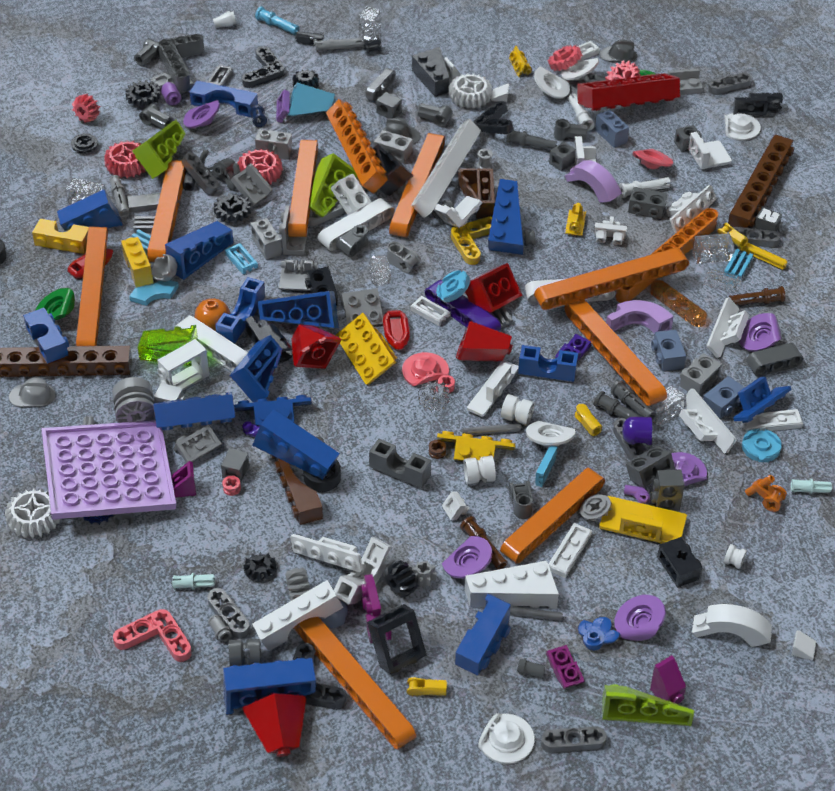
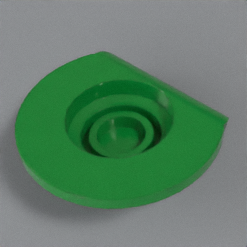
[35,288,75,320]

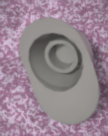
[9,377,55,407]

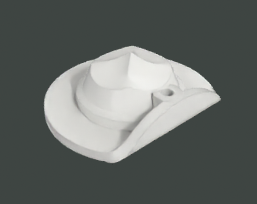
[561,58,599,81]
[534,66,570,99]
[724,113,761,141]
[526,421,575,447]
[478,713,534,764]

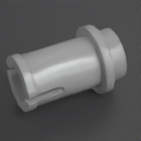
[208,615,231,642]

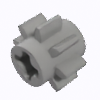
[412,561,437,587]

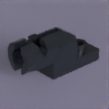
[733,92,783,115]
[245,316,293,362]

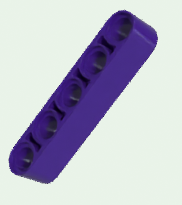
[424,280,501,331]

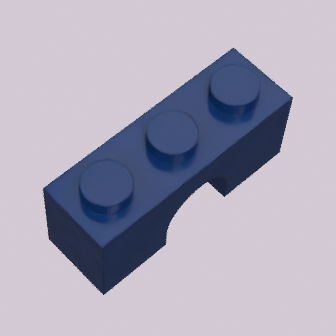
[23,308,69,363]
[518,345,578,382]

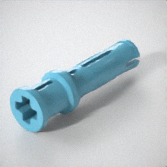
[255,7,300,35]

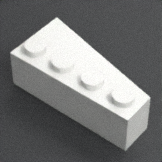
[465,561,559,609]

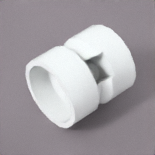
[501,394,535,426]
[464,456,496,485]

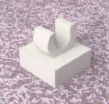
[442,491,469,520]

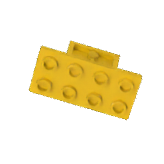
[335,313,397,385]
[599,496,687,543]

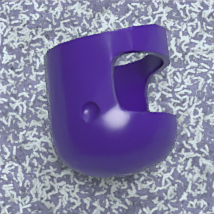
[622,417,652,445]

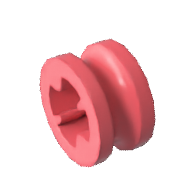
[438,375,455,394]
[222,476,241,496]

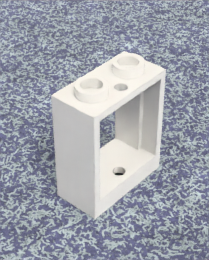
[157,339,209,390]

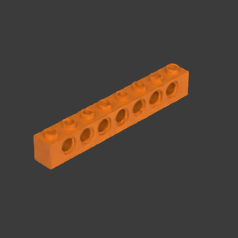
[326,99,388,194]

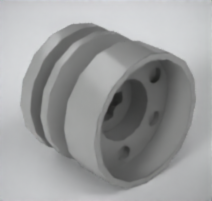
[112,377,155,423]

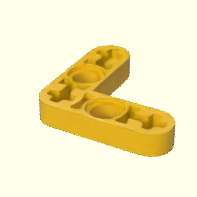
[451,217,492,265]

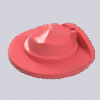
[632,149,673,169]
[402,352,449,386]

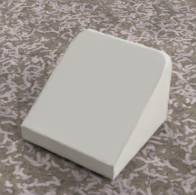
[444,57,461,79]
[491,84,509,102]
[791,630,816,660]

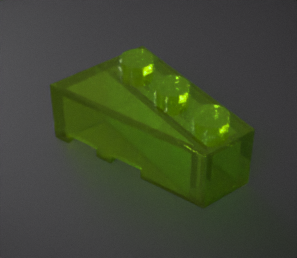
[137,325,198,366]

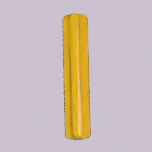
[738,243,788,270]

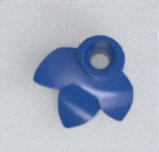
[578,617,620,651]

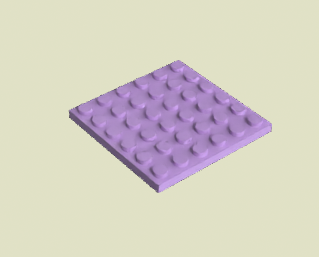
[42,420,176,519]

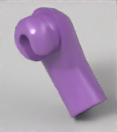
[624,485,650,504]

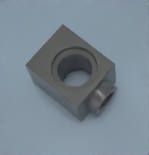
[376,92,402,119]
[674,125,702,152]
[549,142,576,171]
[221,448,250,483]

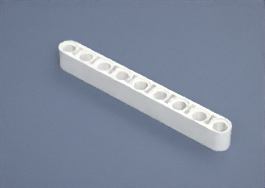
[411,118,481,218]

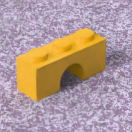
[32,219,89,254]
[121,237,153,287]

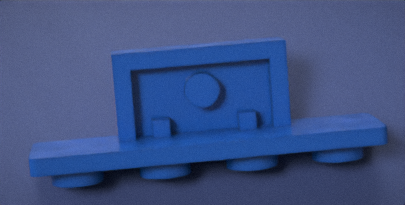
[733,377,792,423]
[234,395,312,426]

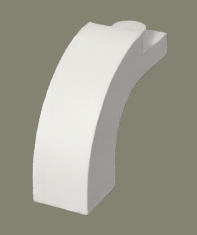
[334,537,392,605]
[692,604,772,647]

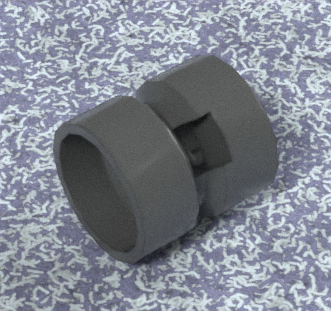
[229,639,261,666]

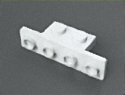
[666,185,717,234]
[707,297,749,358]
[467,360,519,417]
[679,389,737,453]
[290,534,363,572]

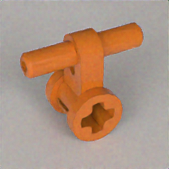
[745,475,787,512]

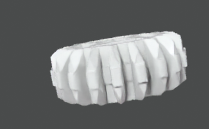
[449,73,492,109]
[5,488,60,539]

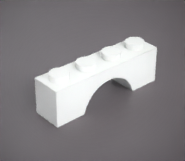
[253,580,343,651]

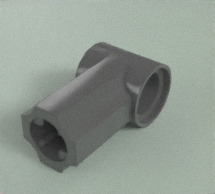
[134,39,160,66]
[418,103,453,127]
[139,104,173,128]
[553,119,587,141]

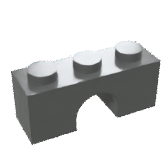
[369,438,431,489]

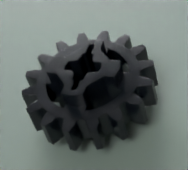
[125,80,161,108]
[213,193,251,223]

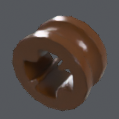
[428,440,446,459]

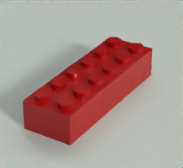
[577,73,680,111]

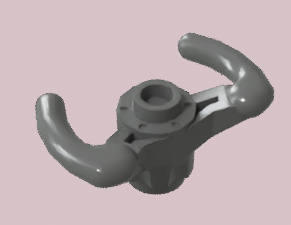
[199,149,240,190]

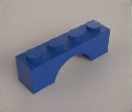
[190,80,258,117]
[215,277,265,344]

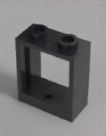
[367,604,427,674]

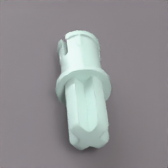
[791,479,832,495]
[172,573,215,590]

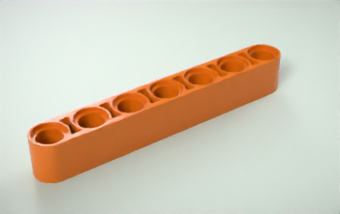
[500,468,605,564]

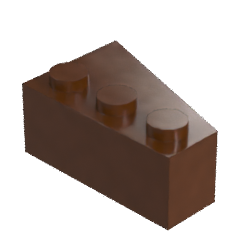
[458,168,495,218]

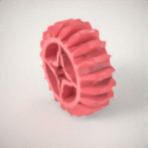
[104,140,146,178]
[237,148,282,185]

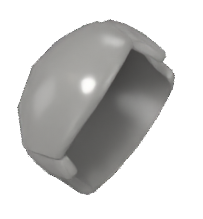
[152,254,177,282]

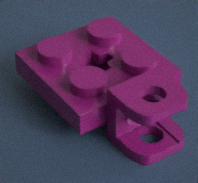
[361,574,392,644]

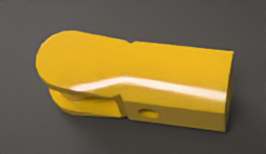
[717,222,748,248]
[574,404,603,436]
[407,677,447,696]

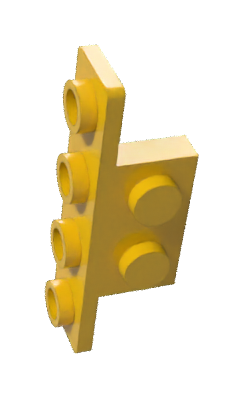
[437,431,516,461]

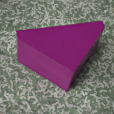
[171,461,196,498]

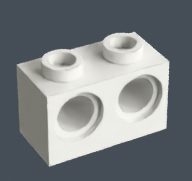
[330,174,372,215]

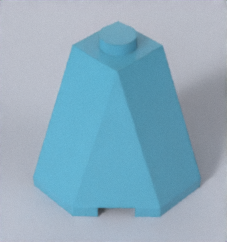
[287,83,337,117]

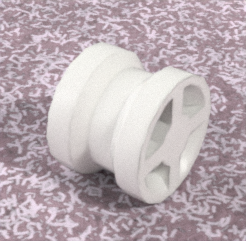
[724,544,747,569]

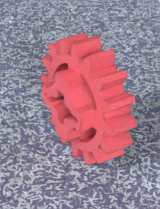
[548,45,582,71]
[605,61,641,80]

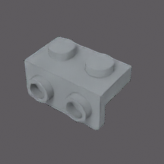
[231,164,272,207]

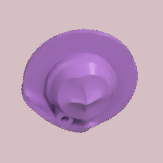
[183,100,220,128]
[739,313,781,352]
[671,452,707,486]
[441,536,493,579]
[614,595,666,641]

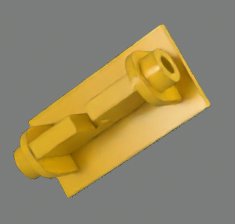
[509,45,532,77]
[565,203,586,236]

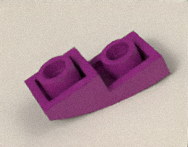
[546,645,584,689]

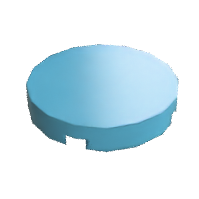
[436,270,470,302]
[742,429,781,462]

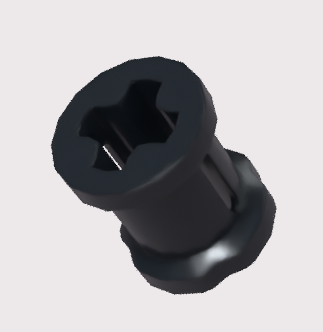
[364,38,382,54]

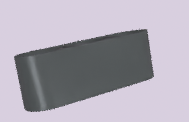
[746,343,804,377]

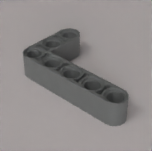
[158,34,204,91]

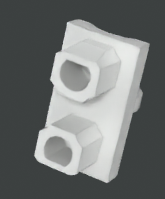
[594,216,627,245]

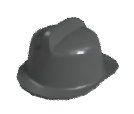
[600,39,638,62]
[383,118,421,144]

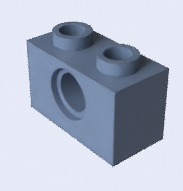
[595,109,629,148]
[651,330,686,372]
[703,376,745,419]

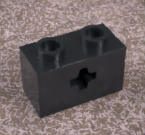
[657,537,702,588]

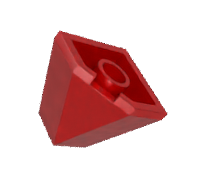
[456,321,513,361]
[291,325,341,369]
[243,693,306,757]

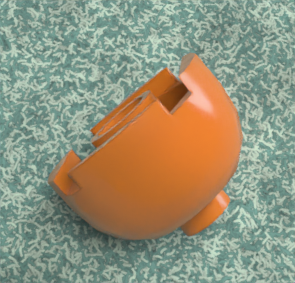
[194,298,231,331]

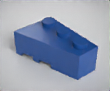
[455,594,511,676]

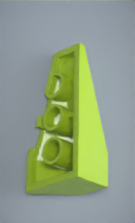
[309,153,357,218]
[602,684,694,726]

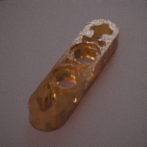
[650,280,707,327]

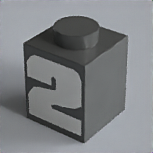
[754,207,783,232]

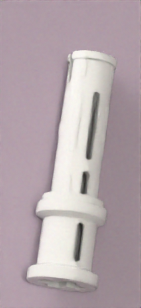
[568,94,594,132]
[619,177,671,198]

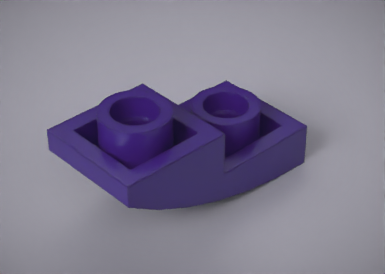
[555,334,592,361]

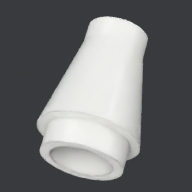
[213,11,237,28]

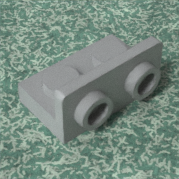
[668,69,703,95]
[173,425,221,463]

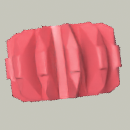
[72,94,101,123]

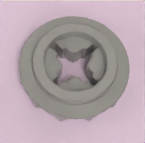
[580,495,612,522]

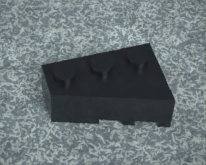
[412,47,449,97]
[373,144,414,196]

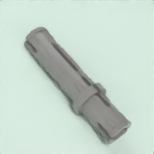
[315,38,363,51]
[109,175,130,218]

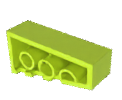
[132,120,186,179]

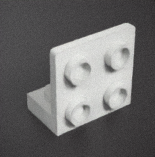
[688,132,732,169]
[434,196,482,228]

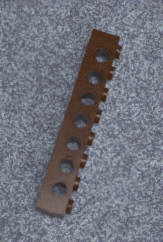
[728,134,795,228]
[0,345,132,377]

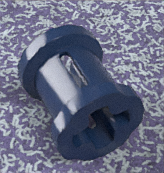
[250,105,267,127]

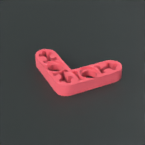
[113,609,192,662]

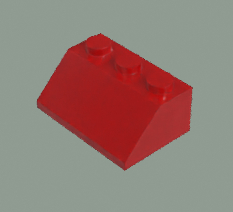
[465,263,523,313]

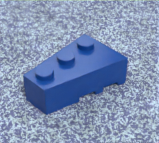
[57,189,123,232]
[229,335,282,403]

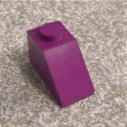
[650,655,686,704]

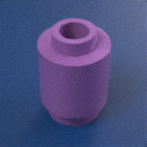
[161,82,181,105]

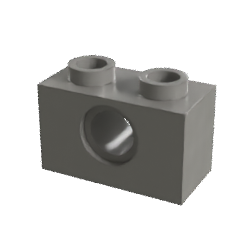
[255,129,292,160]

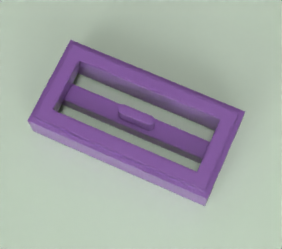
[276,90,290,123]

